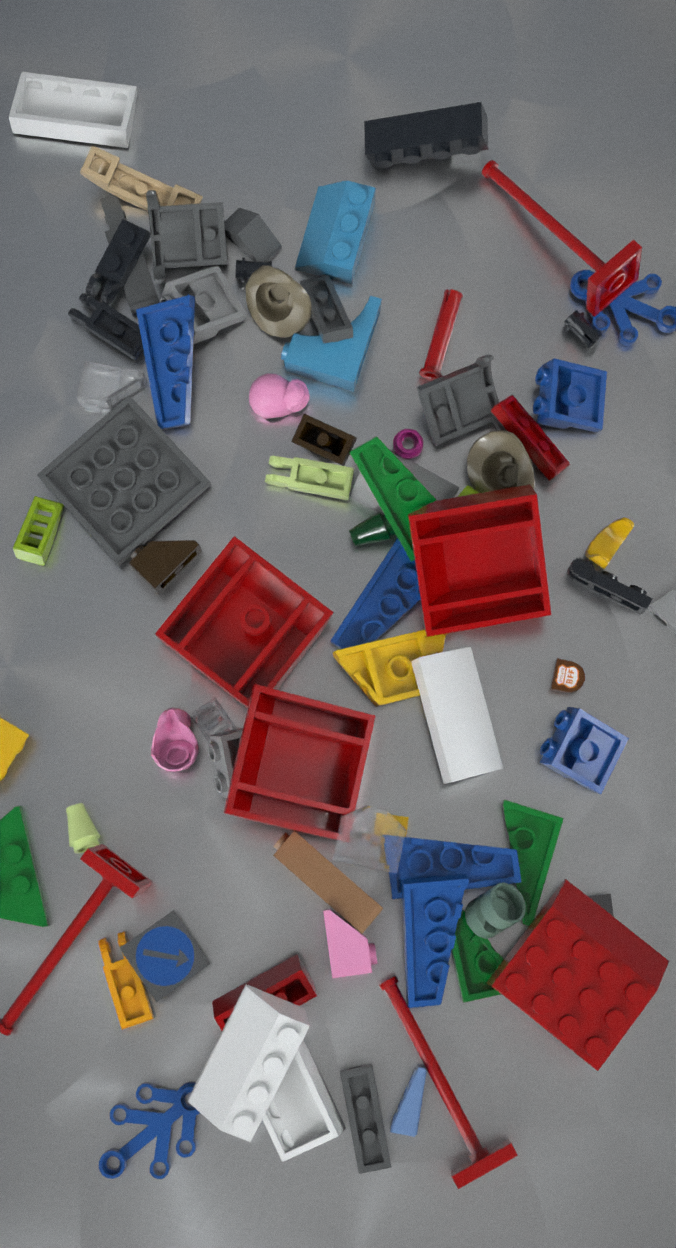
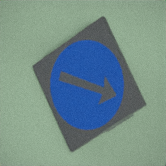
[120,910,210,1002]

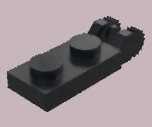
[85,219,151,305]
[68,293,143,361]
[567,557,653,615]

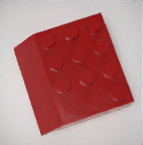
[408,484,551,637]
[155,536,334,709]
[223,684,376,842]
[486,879,669,1071]

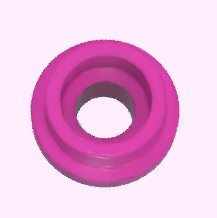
[393,429,423,459]

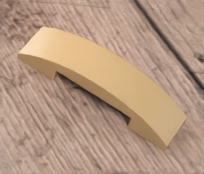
[80,145,203,211]

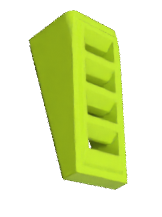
[13,496,64,566]

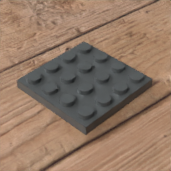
[37,395,211,566]

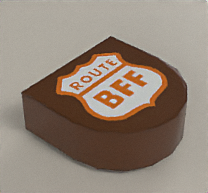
[550,658,585,693]

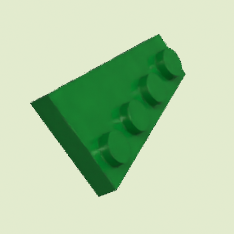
[349,436,437,562]

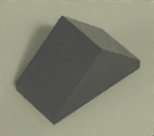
[225,208,282,262]

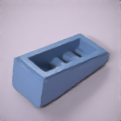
[390,1064,427,1137]

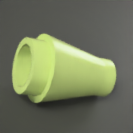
[66,803,100,854]

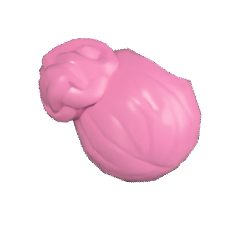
[249,373,310,419]
[151,707,199,772]

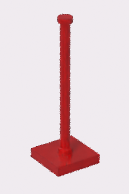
[482,160,642,317]
[0,844,153,1036]
[379,976,518,1189]

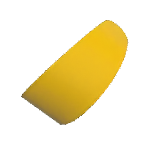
[585,517,634,569]

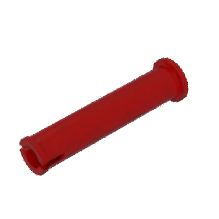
[419,289,463,381]

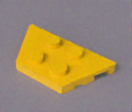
[332,630,448,707]

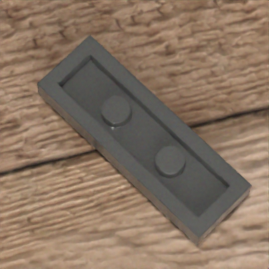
[300,275,353,344]
[340,1065,392,1174]

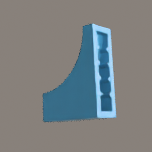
[281,296,382,392]

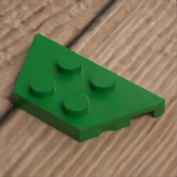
[0,806,50,927]

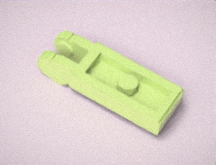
[265,456,354,500]

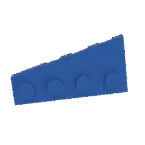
[136,295,195,430]
[330,538,421,649]
[383,834,521,900]
[402,874,469,1008]

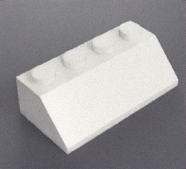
[188,984,310,1142]

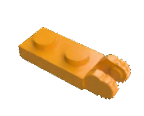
[98,931,154,1030]

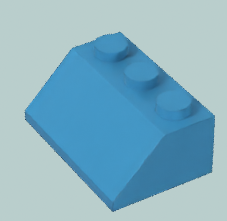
[295,180,376,284]

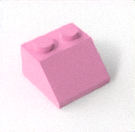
[323,909,378,978]

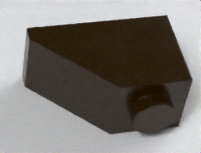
[291,414,357,466]
[129,540,202,594]

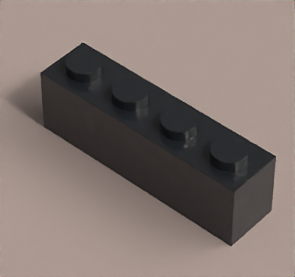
[364,102,489,169]

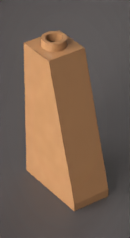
[273,831,384,934]

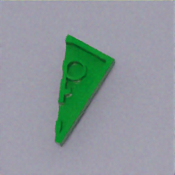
[502,799,564,926]
[451,908,504,1003]

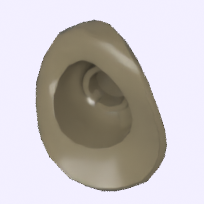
[245,266,311,338]
[467,430,535,493]

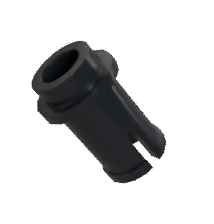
[235,258,272,282]
[564,310,602,349]

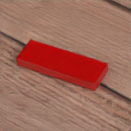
[490,395,571,481]

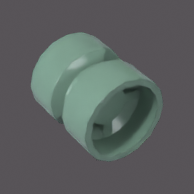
[465,883,526,939]

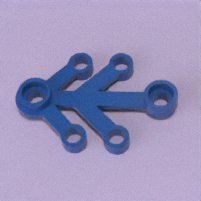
[570,270,676,346]
[99,1082,200,1179]

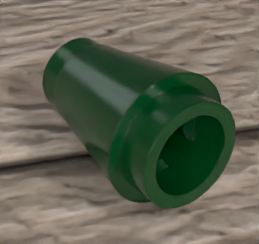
[349,511,395,546]

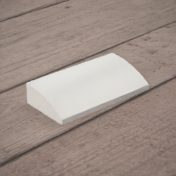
[9,72,137,148]
[411,647,503,784]
[262,1039,346,1162]

